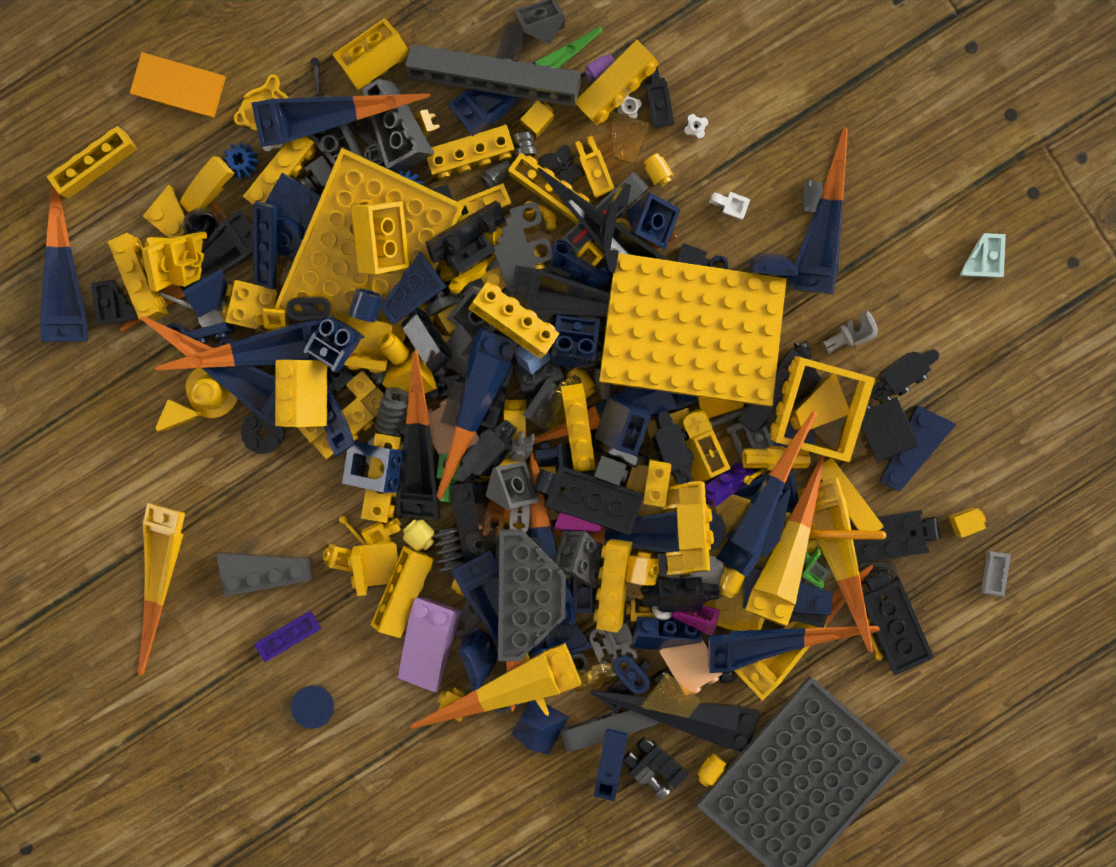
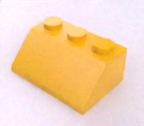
[332,18,409,90]
[351,201,409,274]
[275,359,327,427]

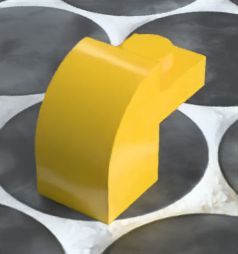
[504,400,527,442]

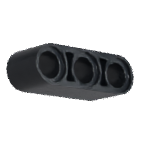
[401,308,452,372]

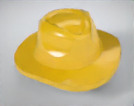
[186,368,238,418]

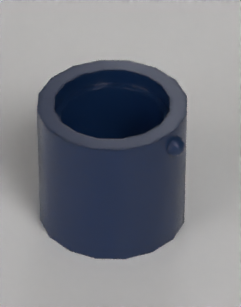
[348,288,383,322]

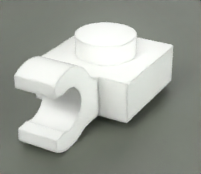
[709,192,750,221]

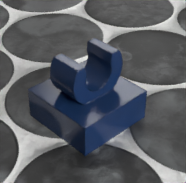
[535,441,558,467]

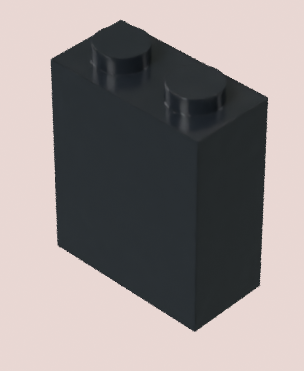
[861,396,919,463]

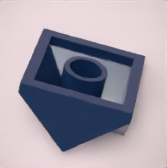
[627,192,681,249]
[182,269,228,318]
[511,700,569,755]

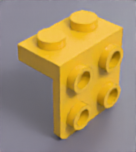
[220,280,277,331]
[344,317,393,373]
[348,542,399,596]

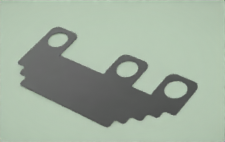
[494,202,569,323]

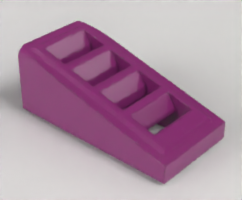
[555,512,603,533]
[672,605,720,635]

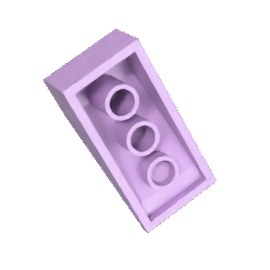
[398,597,463,693]

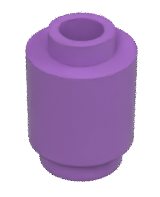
[584,54,615,83]

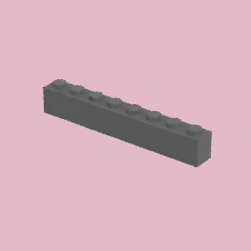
[405,44,581,107]

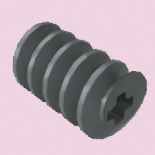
[374,388,409,435]
[434,527,465,573]

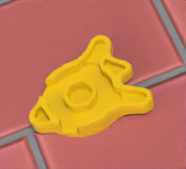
[234,74,289,131]
[436,254,495,294]

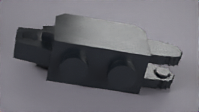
[871,349,940,401]
[652,411,694,485]
[456,420,517,483]
[640,577,720,612]

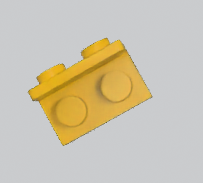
[643,459,671,507]

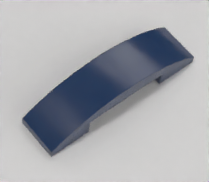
[323,387,355,457]

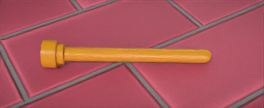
[809,530,886,540]

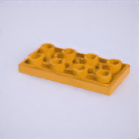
[130,52,226,118]

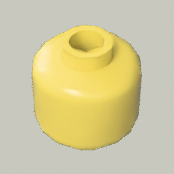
[403,519,435,551]

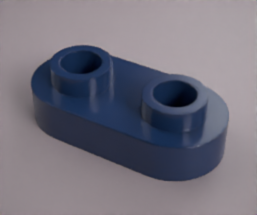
[613,655,650,694]

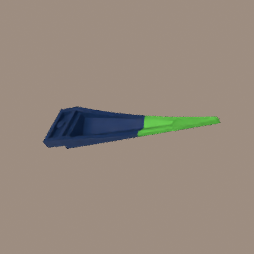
[448,27,602,136]

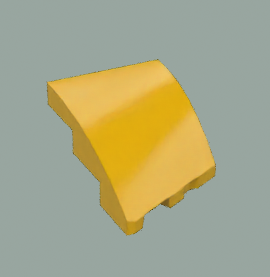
[141,232,207,291]

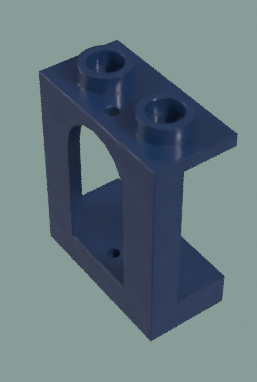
[342,441,403,493]

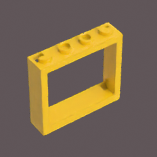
[770,356,875,462]

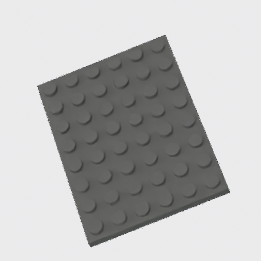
[696,675,906,867]

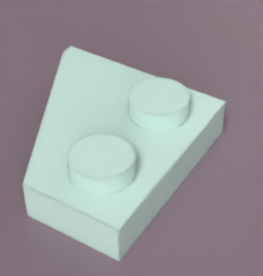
[960,233,1006,278]

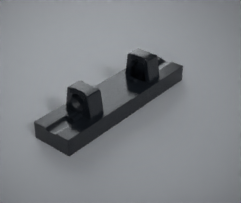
[425,200,505,263]

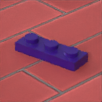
[705,463,754,508]
[254,610,322,662]

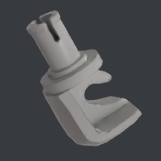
[823,311,878,354]

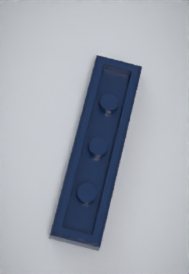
[253,201,277,289]

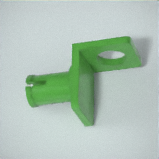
[437,454,461,504]
[801,547,824,589]

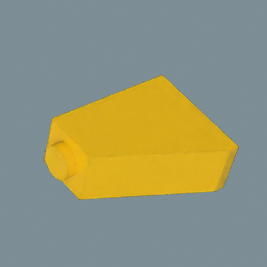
[790,374,849,431]

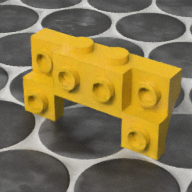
[297,371,384,459]
[663,481,714,576]

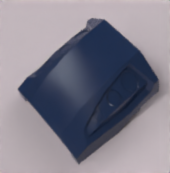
[748,253,798,280]
[551,314,600,368]
[303,315,365,372]
[458,630,498,691]

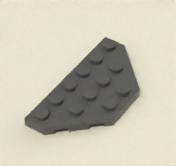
[498,529,566,661]

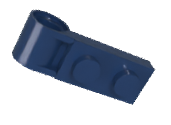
[547,240,610,290]
[166,322,234,344]

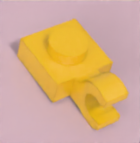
[361,517,401,545]

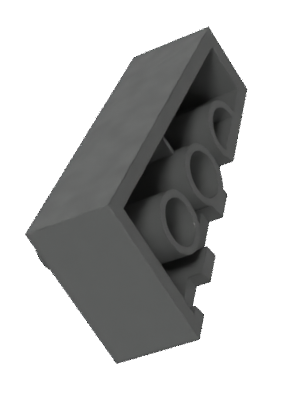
[362,79,434,171]
[310,95,364,165]
[216,552,314,596]

